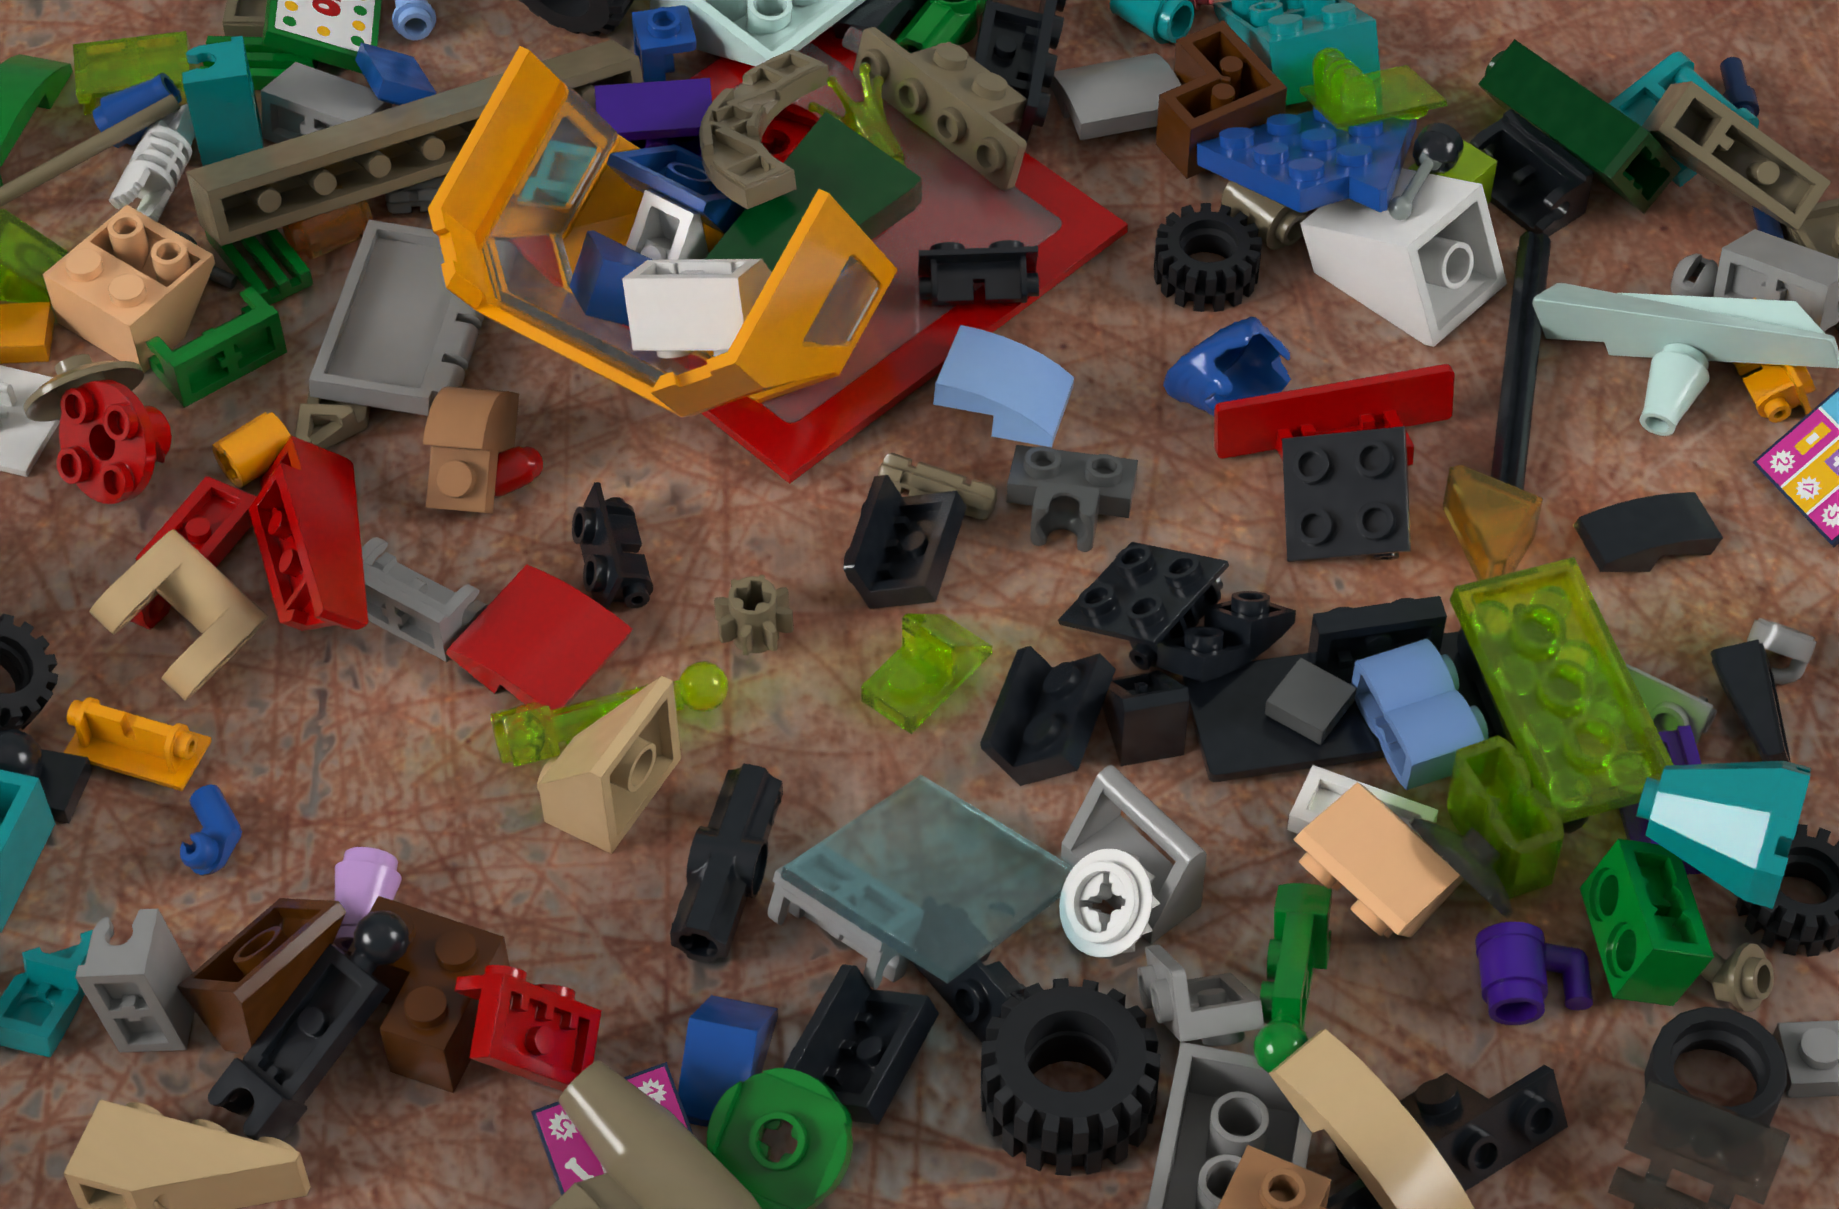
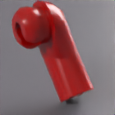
[494,446,543,497]

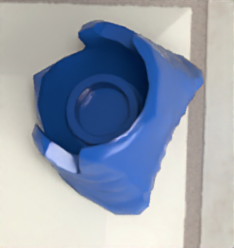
[1163,317,1291,416]

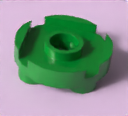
[706,1068,853,1209]

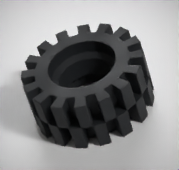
[1154,203,1262,312]
[1735,824,1839,957]

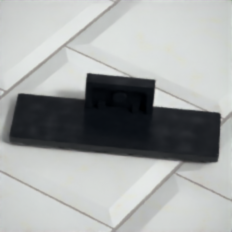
[1182,596,1592,782]

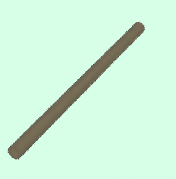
[0,94,181,207]

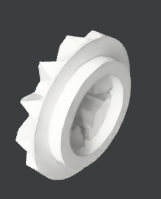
[1059,849,1161,960]

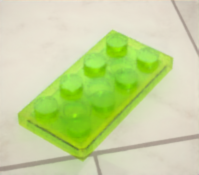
[1449,557,1674,826]

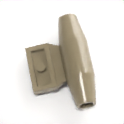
[548,1060,762,1209]

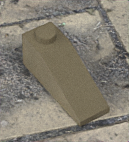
[1642,81,1831,230]

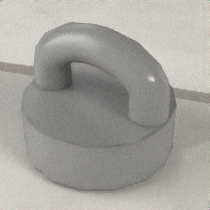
[1747,618,1817,685]

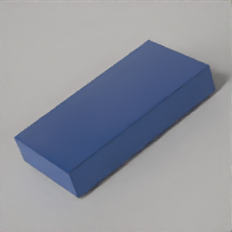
[355,42,437,105]

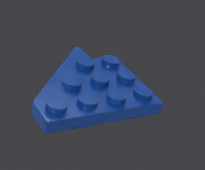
[1197,87,1417,213]

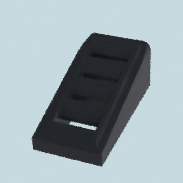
[1710,640,1791,762]

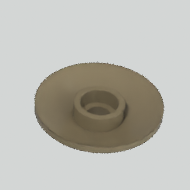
[23,354,144,422]

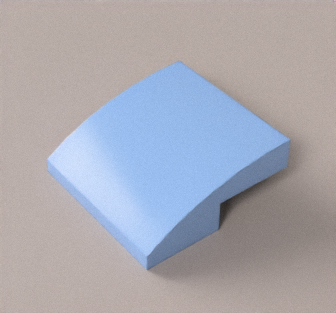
[933,325,1074,448]

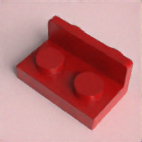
[455,965,602,1091]

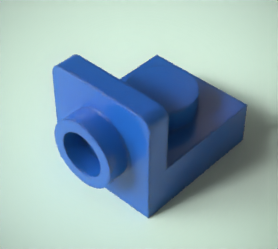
[632,5,697,82]

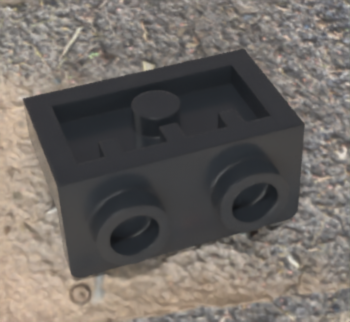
[980,646,1116,786]

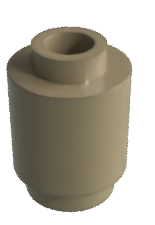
[1221,181,1308,250]

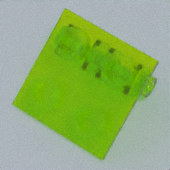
[1300,47,1447,131]

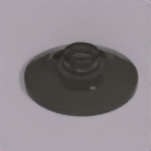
[1409,817,1514,919]

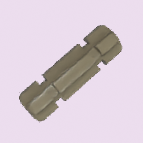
[878,453,997,521]

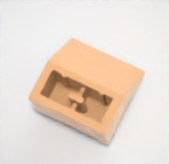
[43,205,215,373]
[1293,782,1466,938]

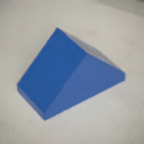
[570,230,652,326]
[678,995,778,1127]

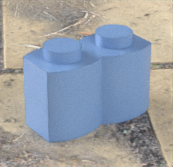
[1351,639,1488,790]

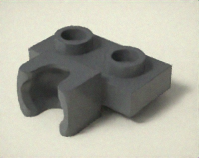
[1006,445,1138,552]

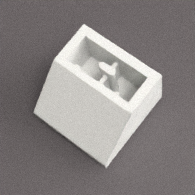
[622,259,772,358]

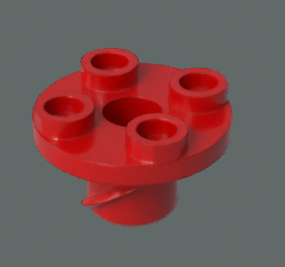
[56,379,172,504]

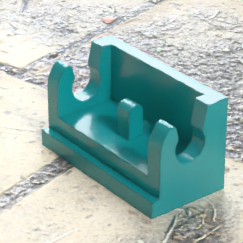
[182,36,264,166]

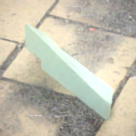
[1532,283,1839,368]

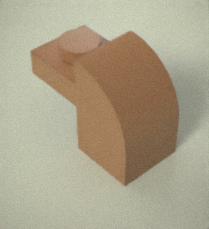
[423,386,519,514]

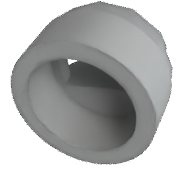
[1670,254,1718,297]

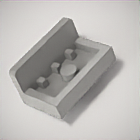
[1137,944,1264,1046]

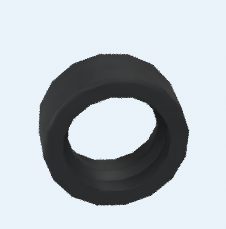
[1644,1006,1787,1149]

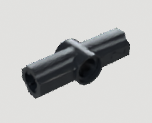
[670,763,783,963]

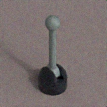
[1388,123,1464,220]

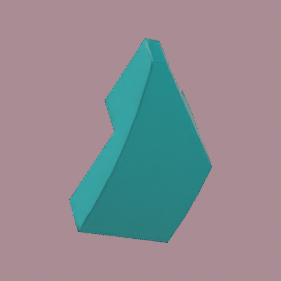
[0,930,93,1058]

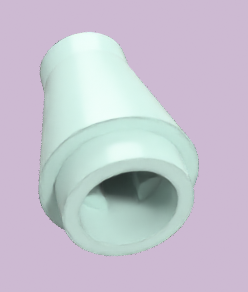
[1639,343,1710,436]

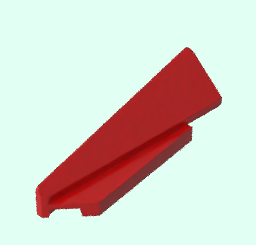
[249,435,369,631]

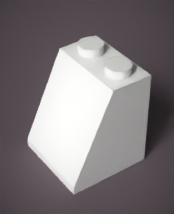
[1300,168,1507,347]

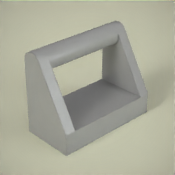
[1061,765,1207,944]

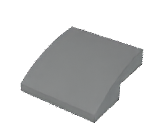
[1051,53,1181,140]

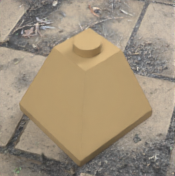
[537,676,681,854]

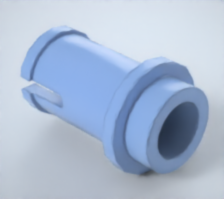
[392,0,437,40]

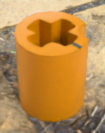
[212,412,291,488]

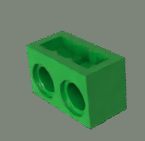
[1579,838,1714,1006]

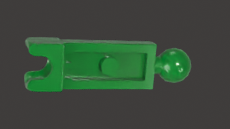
[1253,883,1332,1073]

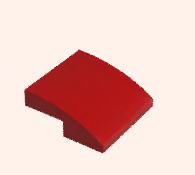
[445,565,633,725]

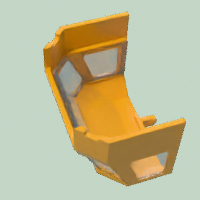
[428,46,898,417]

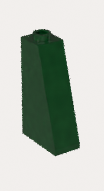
[1478,39,1681,214]
[705,111,922,272]

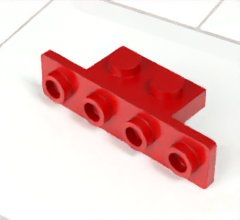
[1214,364,1455,466]

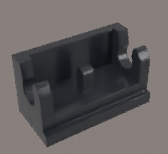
[1469,109,1594,237]

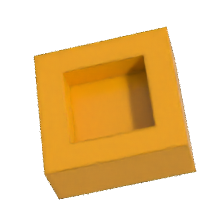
[0,302,55,364]

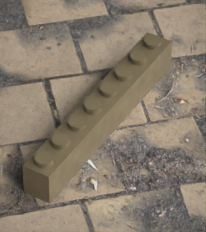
[186,40,644,246]

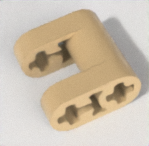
[89,529,269,701]

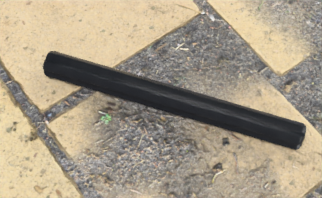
[1488,231,1551,512]

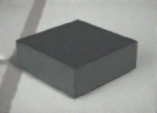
[1265,658,1357,745]

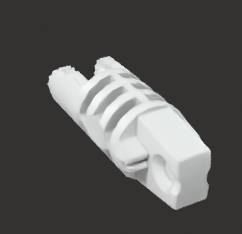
[109,104,195,222]

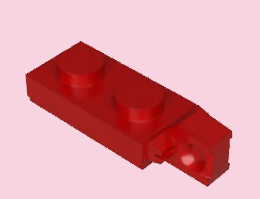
[130,476,257,630]

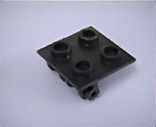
[1282,426,1411,562]
[1058,542,1229,670]

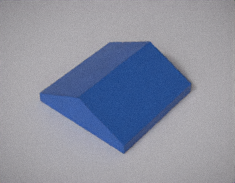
[607,144,746,234]

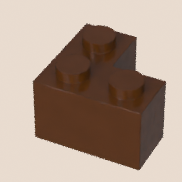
[1156,20,1287,179]
[348,896,510,1093]

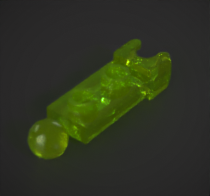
[490,661,729,767]

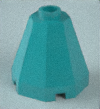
[1636,761,1811,909]

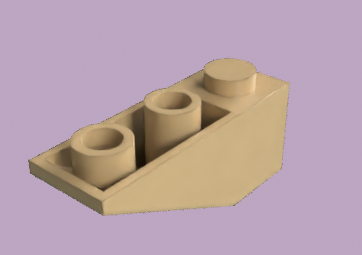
[64,1100,311,1209]

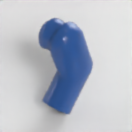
[180,785,242,875]

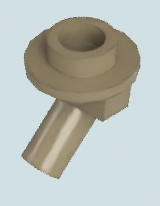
[1700,943,1774,1012]

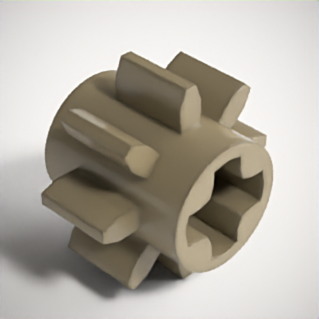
[714,575,794,656]

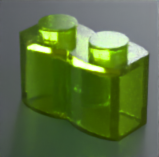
[1446,735,1564,899]

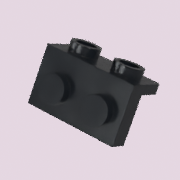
[843,475,967,609]
[783,964,939,1125]

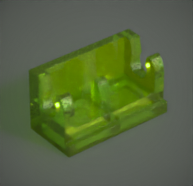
[73,31,196,115]

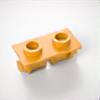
[1733,298,1816,423]
[63,697,212,791]

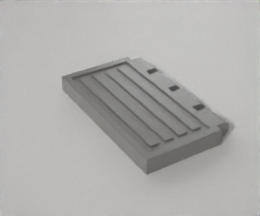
[309,219,504,416]

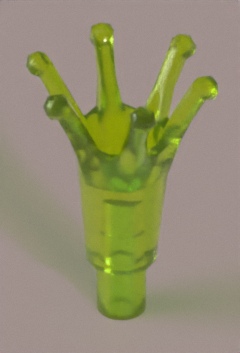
[807,62,906,167]

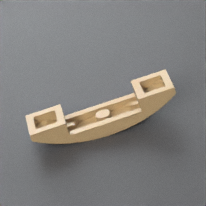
[1269,1029,1475,1209]

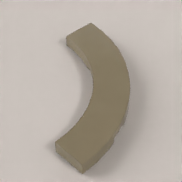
[699,49,830,209]

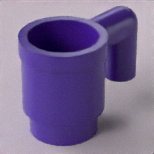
[1475,922,1593,1025]

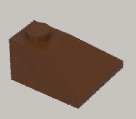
[177,898,346,1054]

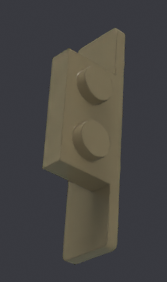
[853,27,1027,191]

